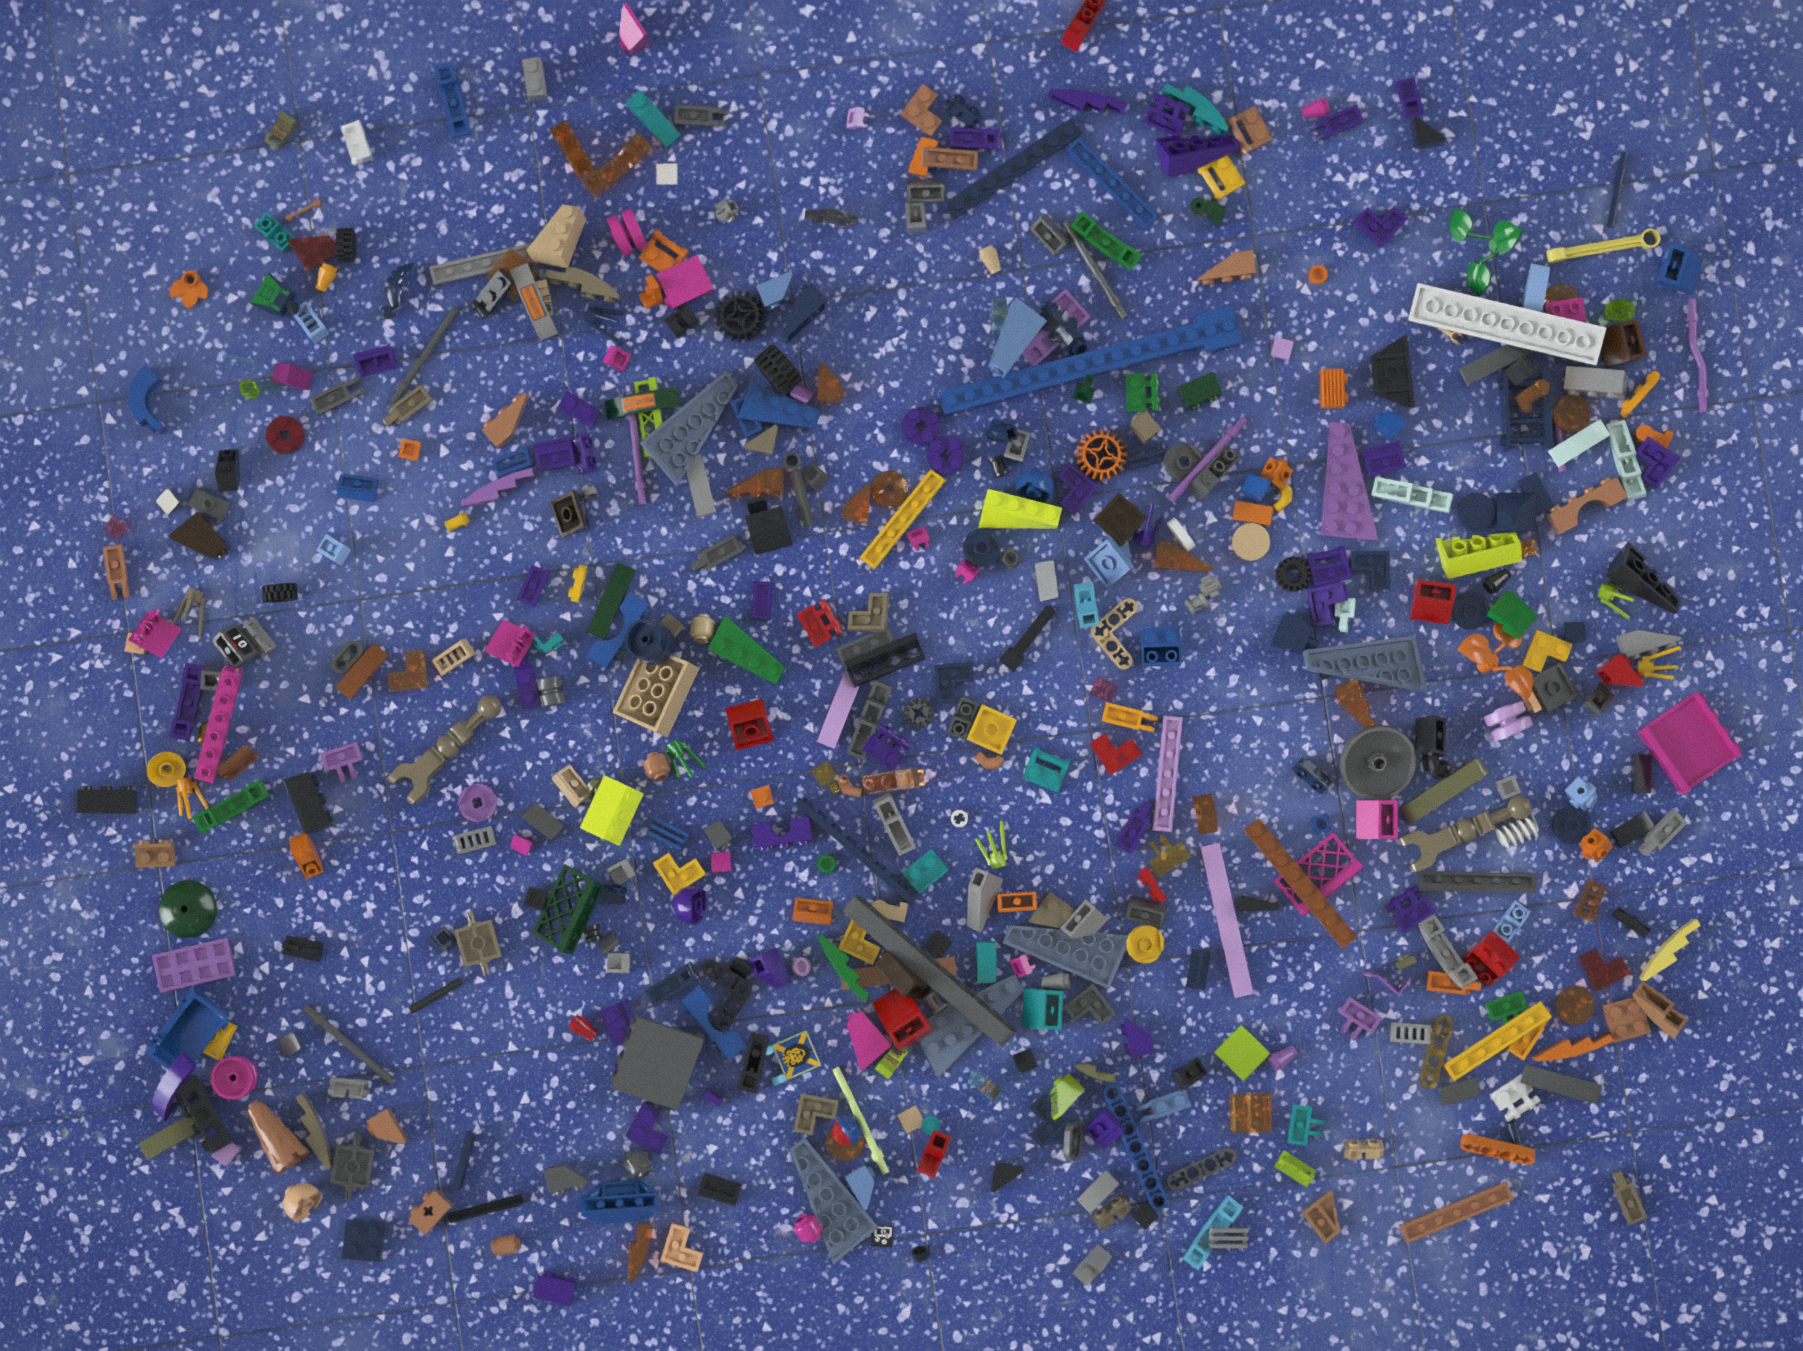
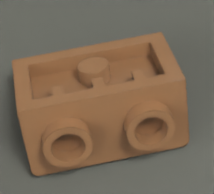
[133,840,176,868]

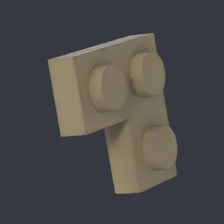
[847,593,890,632]
[794,1093,839,1135]

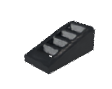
[1239,896,1280,911]

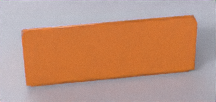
[908,137,939,179]
[793,898,833,925]

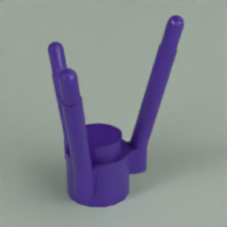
[1133,503,1164,548]

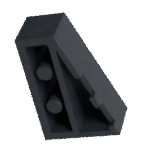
[74,786,137,814]

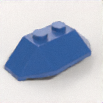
[581,1179,659,1224]

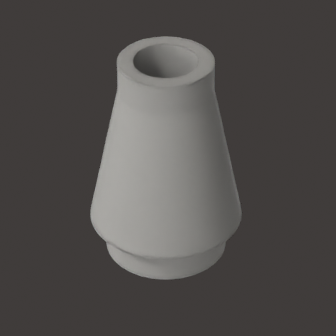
[1042,972,1070,991]

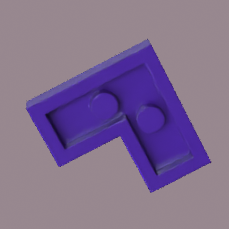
[1353,206,1408,247]
[1636,436,1680,488]
[1057,462,1099,516]
[1306,582,1348,627]
[625,1102,669,1155]

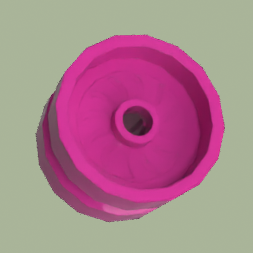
[607,208,648,257]
[211,1056,258,1100]

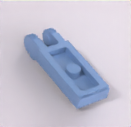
[1134,1089,1192,1123]

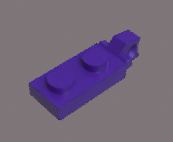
[514,655,541,709]
[1114,801,1152,854]

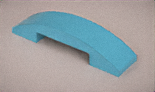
[1182,1196,1244,1270]

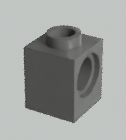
[704,819,733,850]

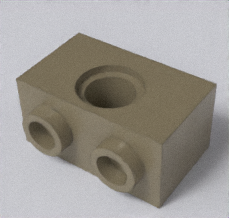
[1129,411,1161,446]

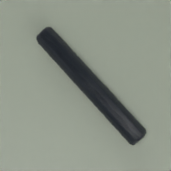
[448,1194,523,1223]

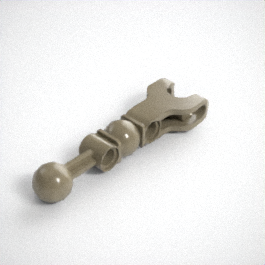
[388,695,502,805]
[1397,795,1532,872]

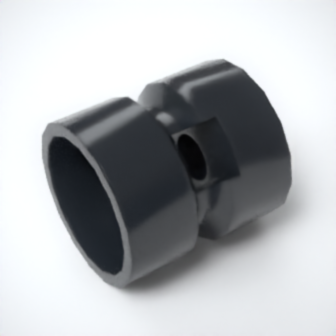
[664,304,700,339]

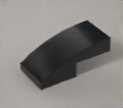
[1610,810,1655,848]

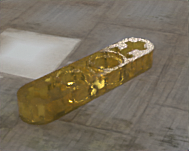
[1419,1015,1453,1089]

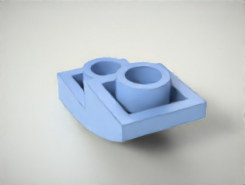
[1493,900,1531,944]

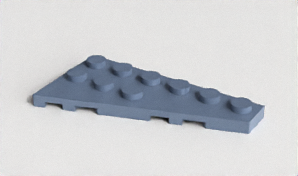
[1303,636,1427,692]
[919,974,1023,1078]
[789,1137,878,1265]

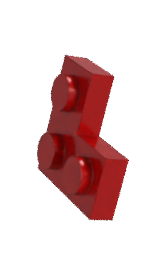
[1089,733,1142,776]
[1138,867,1167,903]

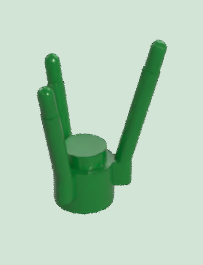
[666,739,706,779]

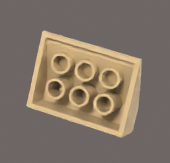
[612,655,700,738]

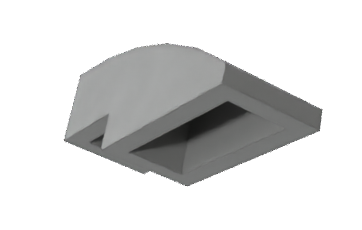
[686,454,716,518]
[872,792,916,856]

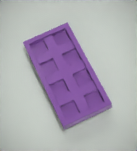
[1022,289,1091,367]
[152,938,237,993]

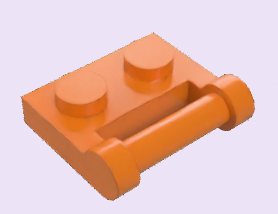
[639,230,689,272]

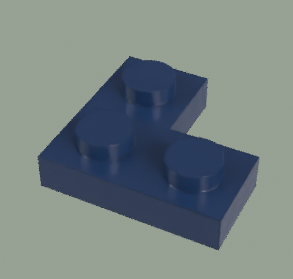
[1350,551,1390,590]
[934,662,974,703]
[1029,1093,1070,1149]

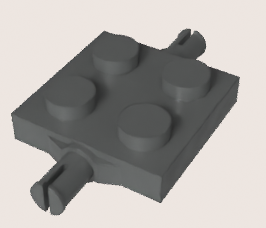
[330,1133,376,1200]

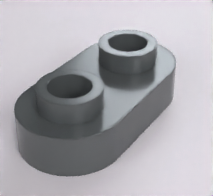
[331,640,364,674]
[1063,1122,1083,1161]

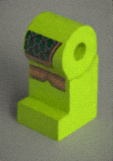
[875,1044,909,1079]

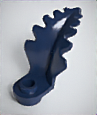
[378,262,414,320]
[1040,301,1087,356]

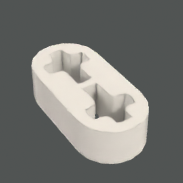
[1166,517,1196,552]

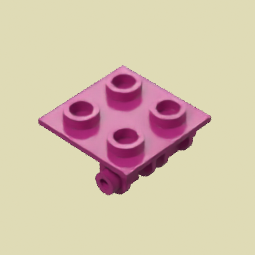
[1545,297,1587,323]
[128,609,182,658]
[485,619,536,667]

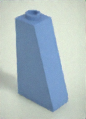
[988,297,1047,377]

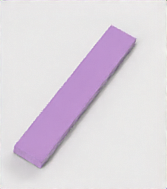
[1152,716,1183,832]

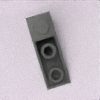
[1187,445,1241,502]

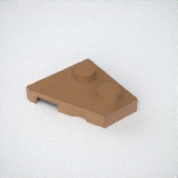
[1301,1190,1341,1244]

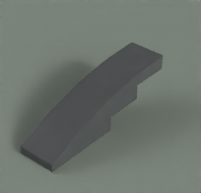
[1458,344,1535,386]
[847,679,893,760]
[1520,1064,1602,1104]

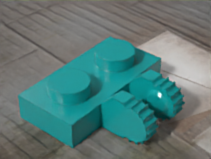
[1287,1104,1325,1146]

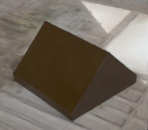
[549,490,589,538]

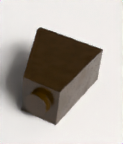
[168,511,230,560]
[875,951,931,999]

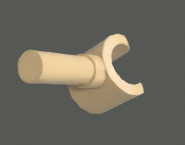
[1437,328,1464,345]

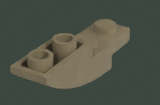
[545,266,621,304]

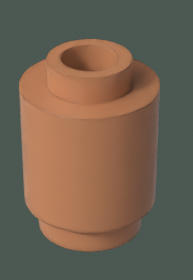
[491,1234,521,1257]

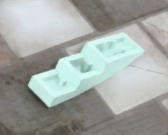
[1606,420,1647,501]
[1371,477,1453,513]

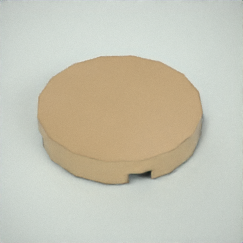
[1232,523,1270,561]

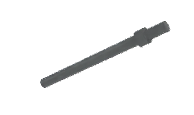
[1062,220,1128,320]
[390,306,459,404]
[302,1004,395,1085]

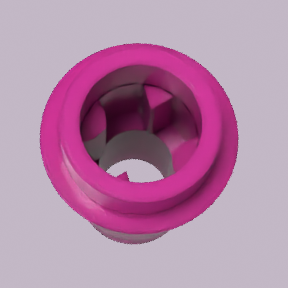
[1301,98,1330,119]

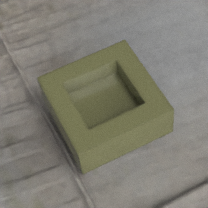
[1394,953,1417,970]

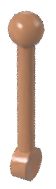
[285,199,321,222]

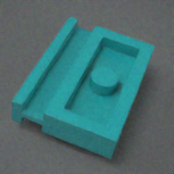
[902,848,949,894]

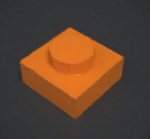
[398,438,422,462]
[750,785,774,809]

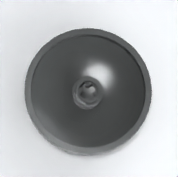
[1339,725,1416,800]

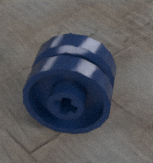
[625,618,675,666]

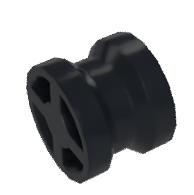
[583,924,604,944]

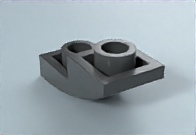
[947,695,979,740]

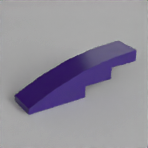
[1048,89,1127,115]

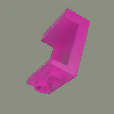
[656,255,715,311]

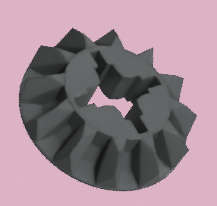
[903,698,934,729]

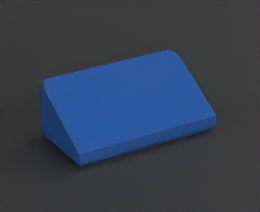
[337,474,378,502]

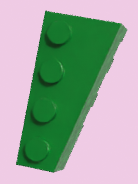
[707,616,786,685]

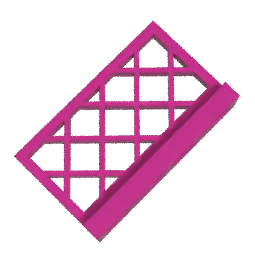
[1274,832,1363,917]

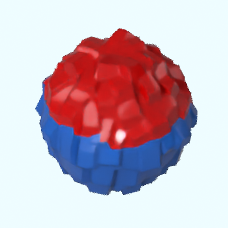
[832,1115,863,1146]

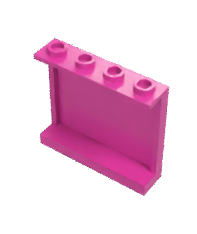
[1637,692,1742,795]

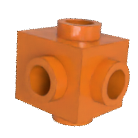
[1259,457,1293,490]
[1579,828,1613,863]

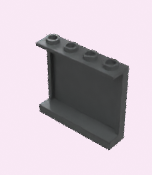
[610,1012,704,1110]

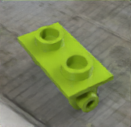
[1274,1150,1317,1187]

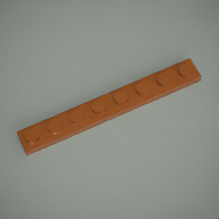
[1244,818,1358,950]

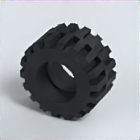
[754,344,802,396]

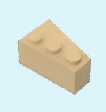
[526,204,586,268]

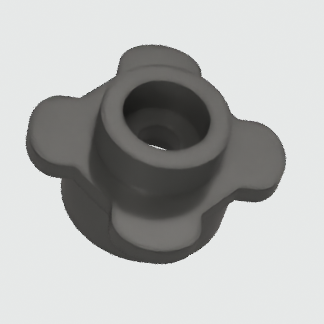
[999,547,1022,570]

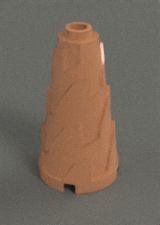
[247,1100,310,1175]

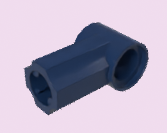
[985,419,1019,443]

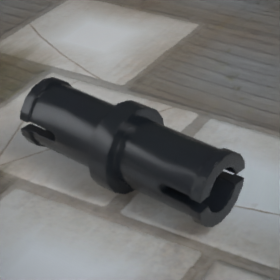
[1612,906,1651,939]

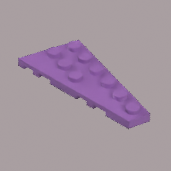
[1320,422,1378,541]

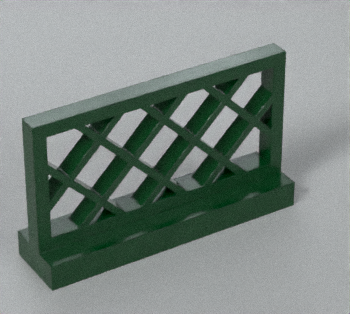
[532,864,605,954]

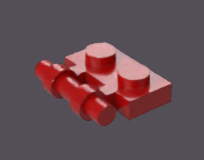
[796,599,843,648]

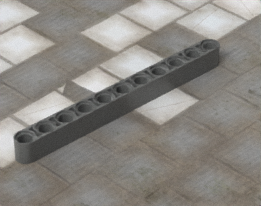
[843,894,1016,1046]

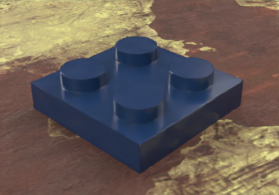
[342,1219,385,1262]

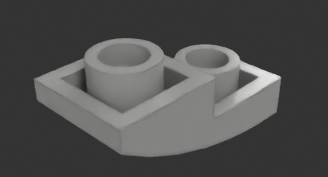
[1077,1171,1119,1214]

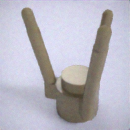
[171,588,206,637]

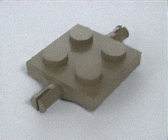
[454,911,502,976]

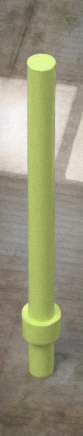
[832,1067,890,1175]

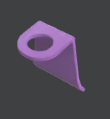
[1363,970,1411,995]

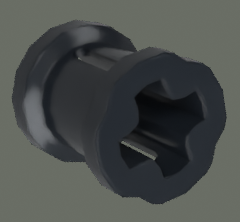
[987,455,1010,479]

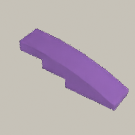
[461,468,535,508]

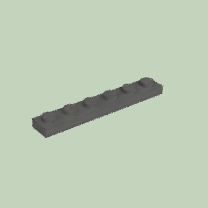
[1418,871,1537,893]

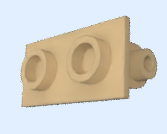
[1343,1138,1385,1160]

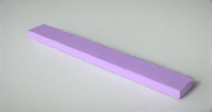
[1200,843,1254,998]

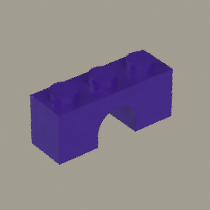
[752,816,813,851]

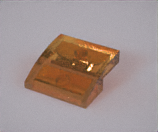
[1229,1093,1272,1133]

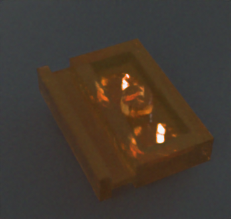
[216,745,259,782]

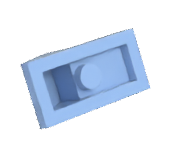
[316,534,351,565]

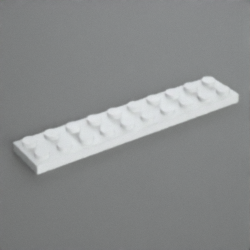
[1408,283,1606,366]

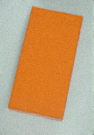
[1232,501,1273,526]

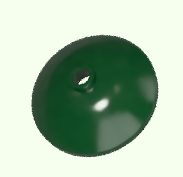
[159,880,217,938]

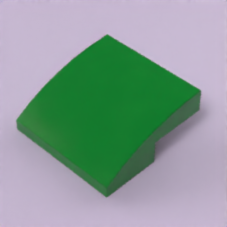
[1487,590,1537,639]

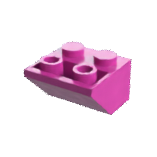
[1356,800,1398,839]

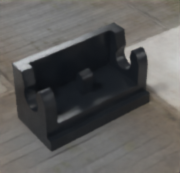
[698,1173,742,1206]

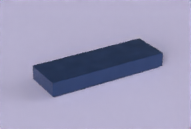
[452,1131,476,1190]

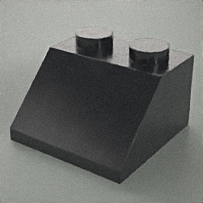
[745,506,793,555]

